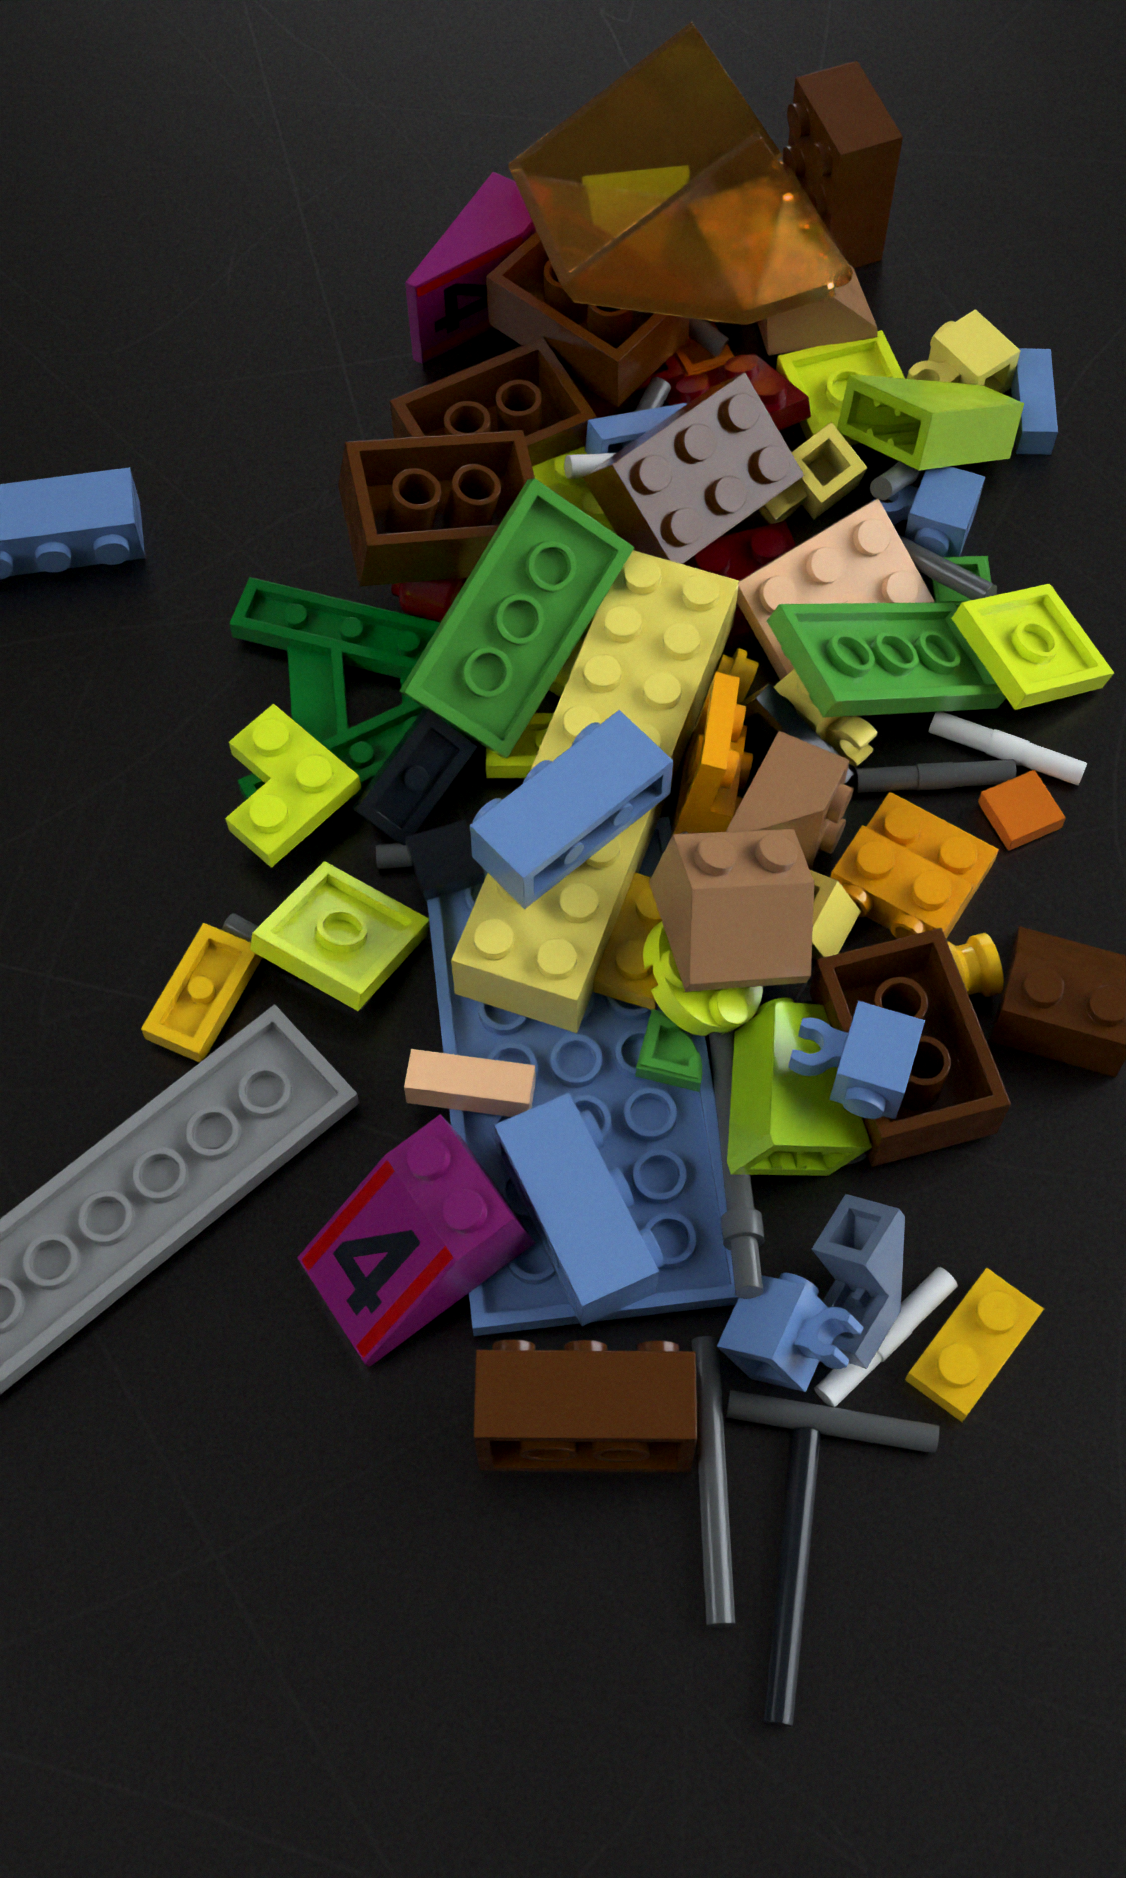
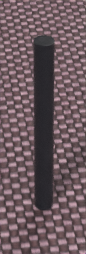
[764,1428,821,1727]

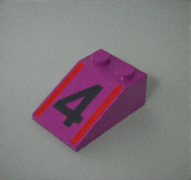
[405,172,551,364]
[297,1114,536,1367]

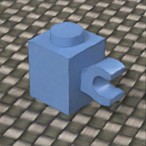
[872,466,985,558]
[789,1001,925,1119]
[717,1273,864,1392]

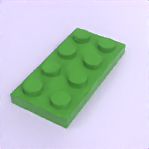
[399,478,635,758]
[767,602,1006,717]

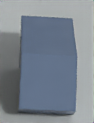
[812,1194,905,1369]

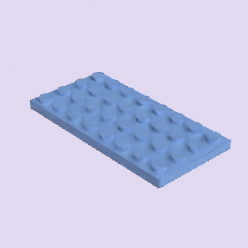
[427,817,739,1336]

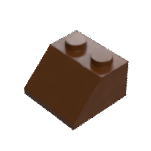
[989,926,1126,1078]

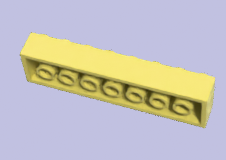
[451,550,739,1033]

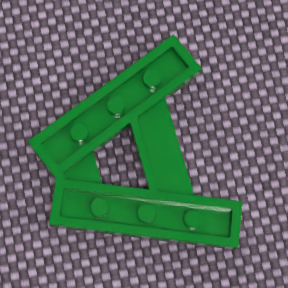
[229,577,475,801]

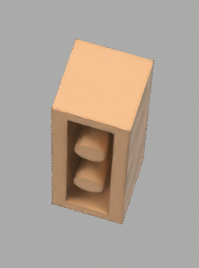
[404,1049,536,1117]

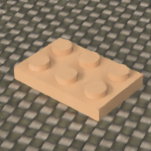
[737,498,935,680]

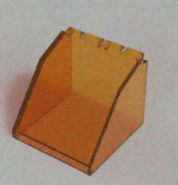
[508,21,853,325]

